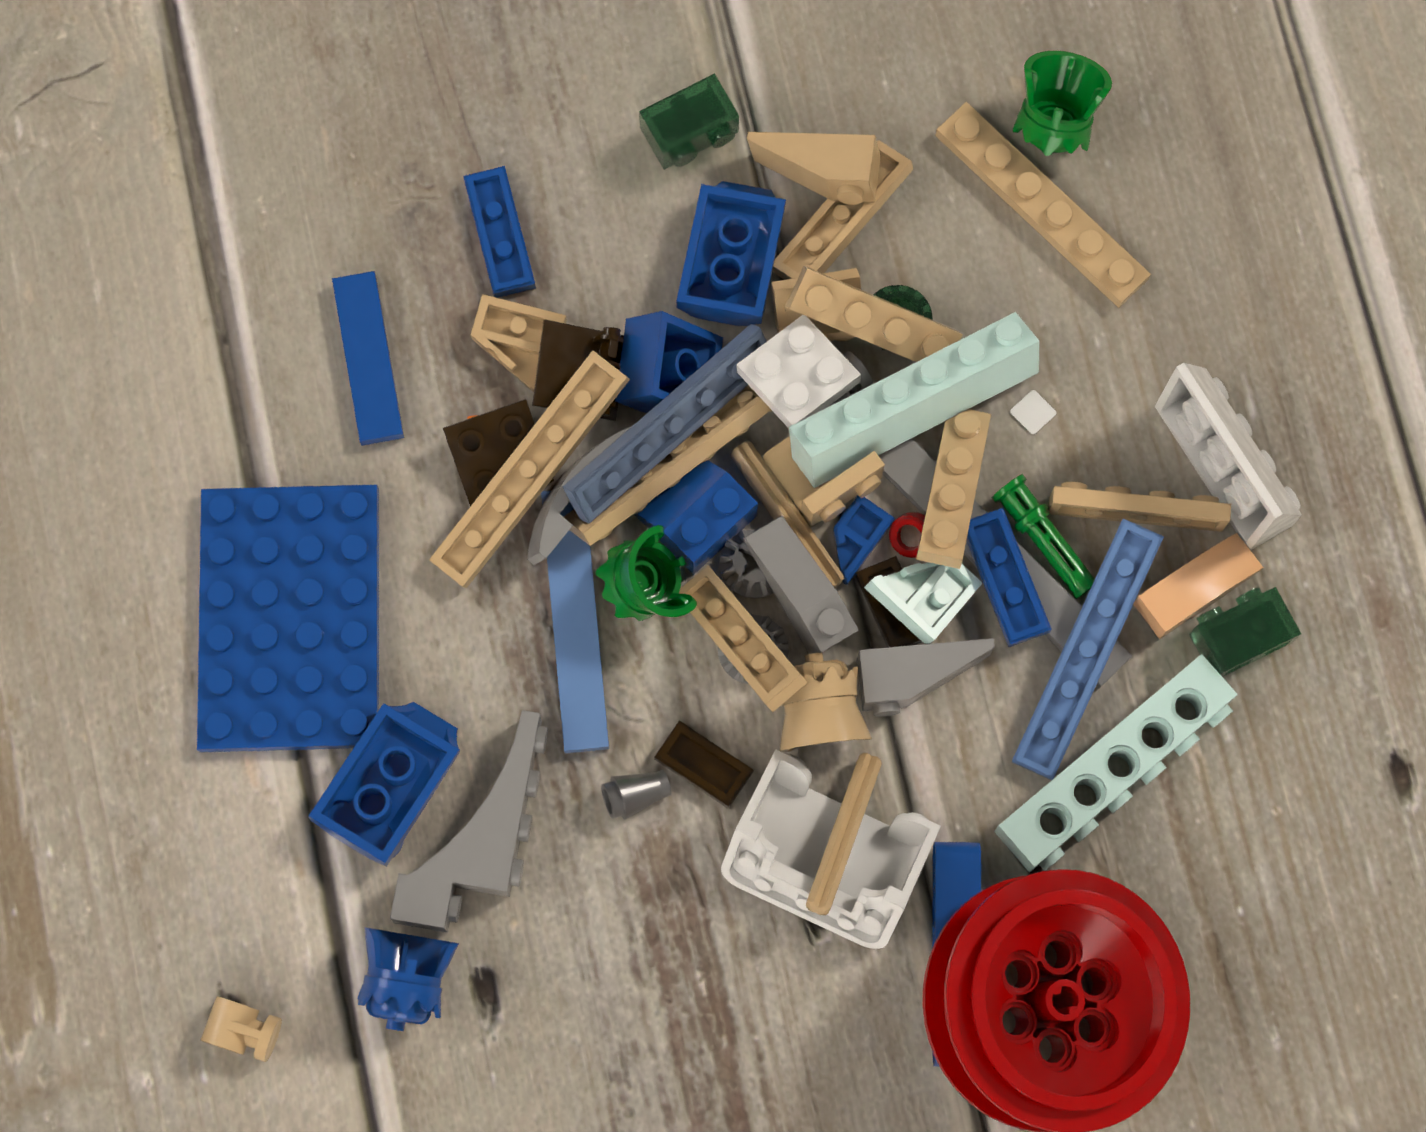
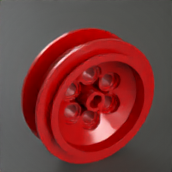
[923,869,1190,1132]

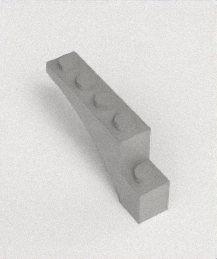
[390,710,548,933]

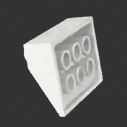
[1155,363,1302,550]

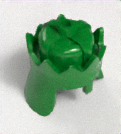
[1013,51,1112,156]
[596,525,697,621]

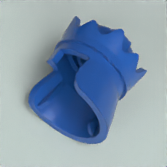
[357,927,459,1031]

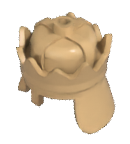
[780,653,872,752]

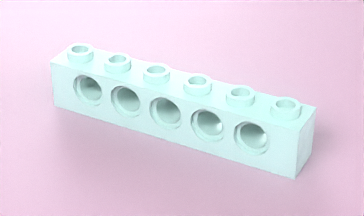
[994,654,1238,873]

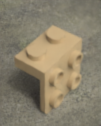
[763,436,885,527]

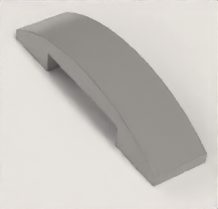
[527,426,632,565]

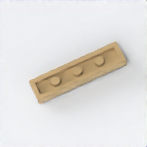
[773,140,913,280]
[786,266,963,362]
[916,409,991,569]
[1048,482,1231,532]
[679,565,808,712]

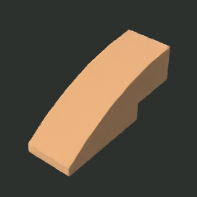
[1133,533,1264,639]

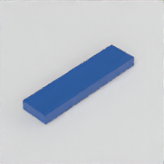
[332,271,404,446]

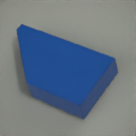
[833,495,895,586]

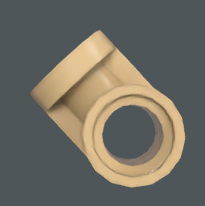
[200,996,282,1062]

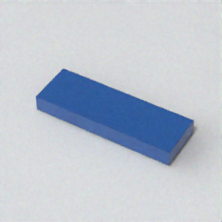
[463,166,536,298]
[966,508,1052,647]

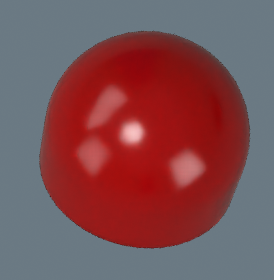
[889,512,925,558]

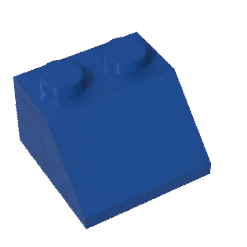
[615,311,723,414]
[634,460,758,575]

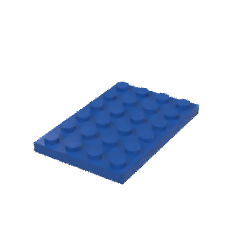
[197,485,379,752]

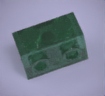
[639,73,739,170]
[1189,587,1302,677]

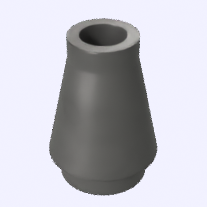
[601,770,671,820]

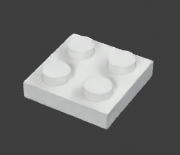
[737,315,861,428]

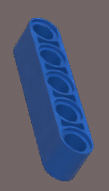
[932,842,981,1067]

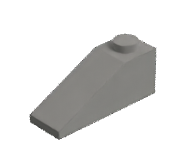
[743,516,859,654]
[857,638,994,717]

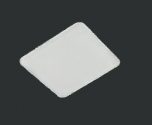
[1010,390,1056,435]

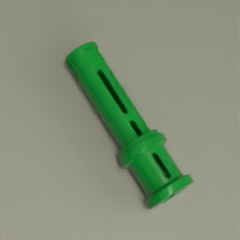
[991,474,1095,599]

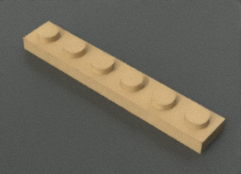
[935,102,1151,308]
[429,351,630,588]
[564,385,772,546]

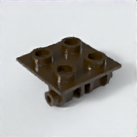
[532,319,624,421]
[443,399,554,507]

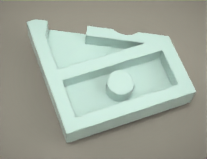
[864,562,982,644]

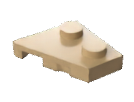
[471,294,567,392]

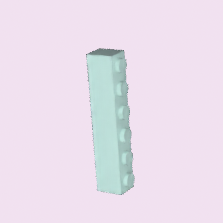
[789,312,1039,488]

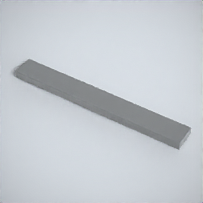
[878,438,1132,689]

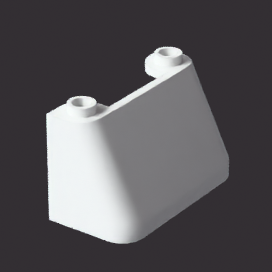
[721,749,941,949]

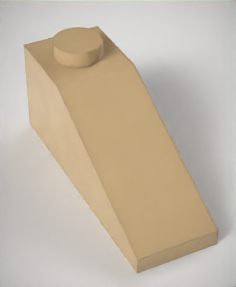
[747,132,881,205]

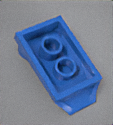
[676,181,786,326]
[309,702,460,867]

